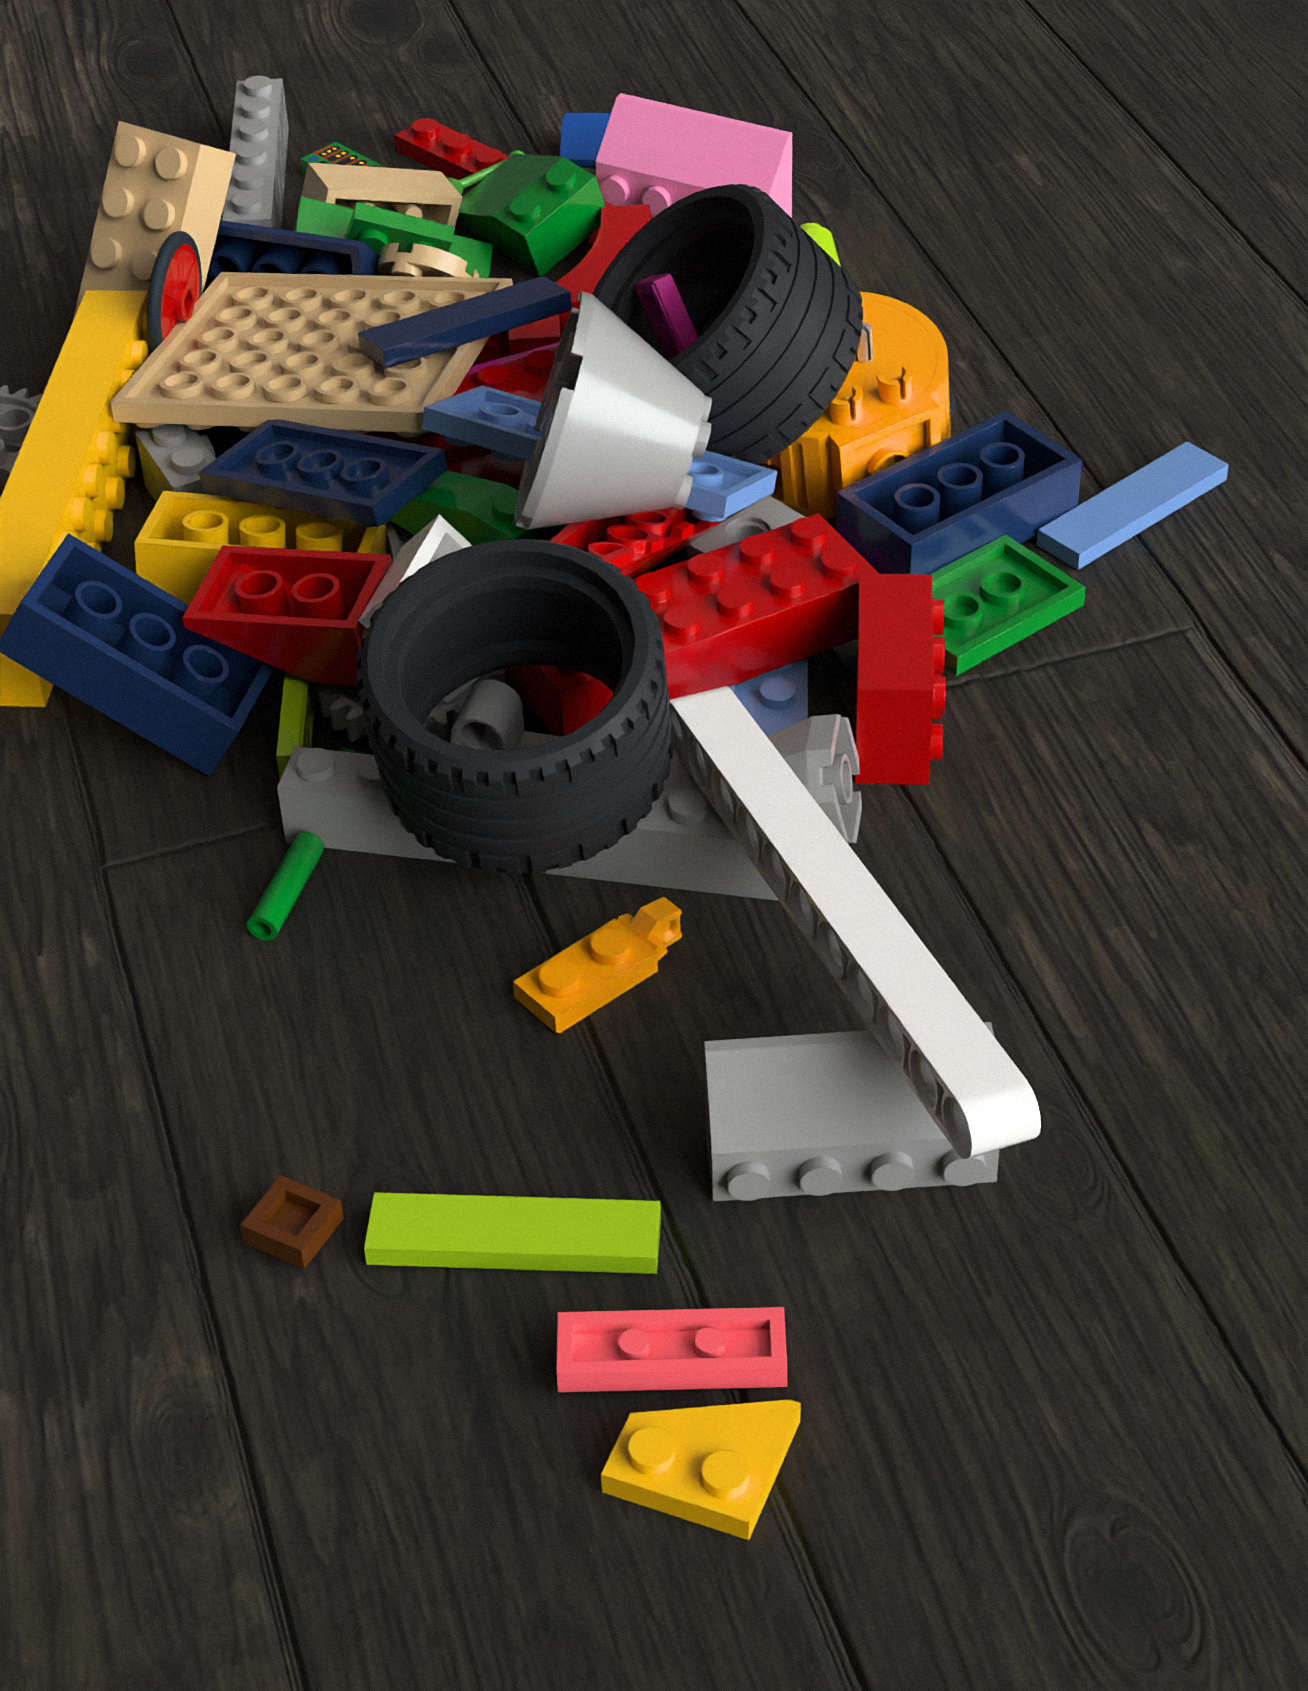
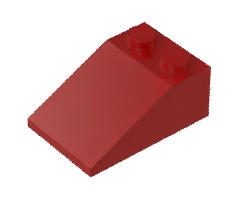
[182,545,392,686]

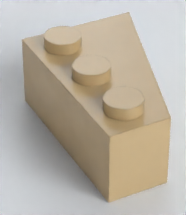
[294,163,462,234]

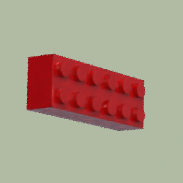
[509,513,879,737]

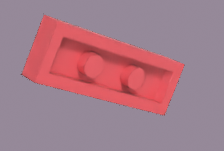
[557,1307,787,1392]

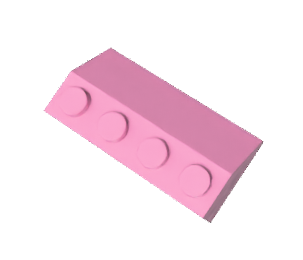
[596,93,792,218]

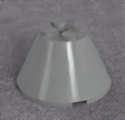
[513,291,712,530]

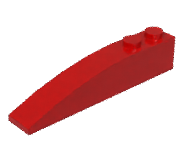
[550,507,722,579]

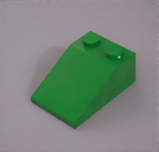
[456,154,606,277]

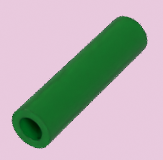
[247,832,325,941]

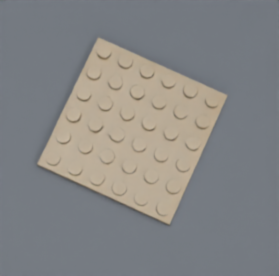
[110,272,513,437]

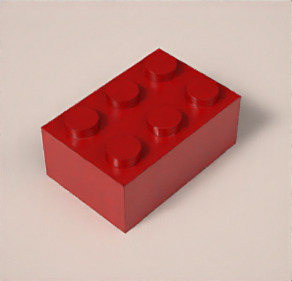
[855,573,946,785]

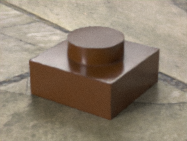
[240,1175,344,1269]

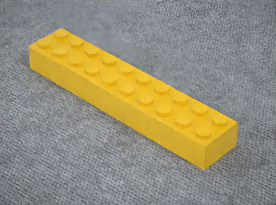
[0,290,152,707]

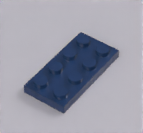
[198,419,448,527]

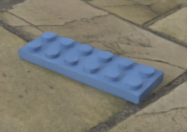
[422,385,777,522]

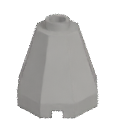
[767,714,862,844]

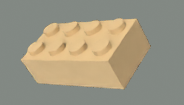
[73,121,236,320]

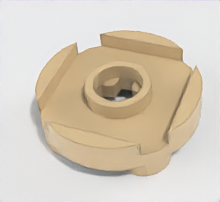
[377,243,479,278]

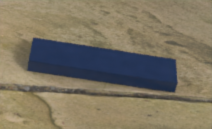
[358,276,572,368]

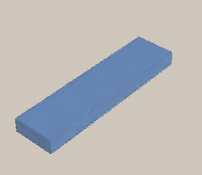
[1037,442,1229,570]

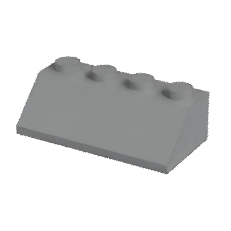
[704,1022,999,1201]

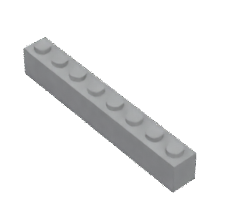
[277,746,778,901]

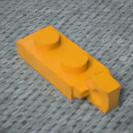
[513,897,682,1034]

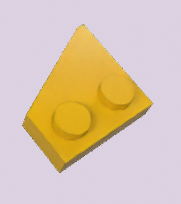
[601,1399,801,1540]

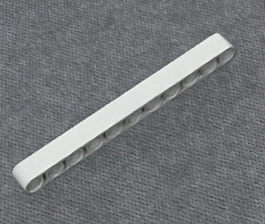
[669,686,1041,1159]

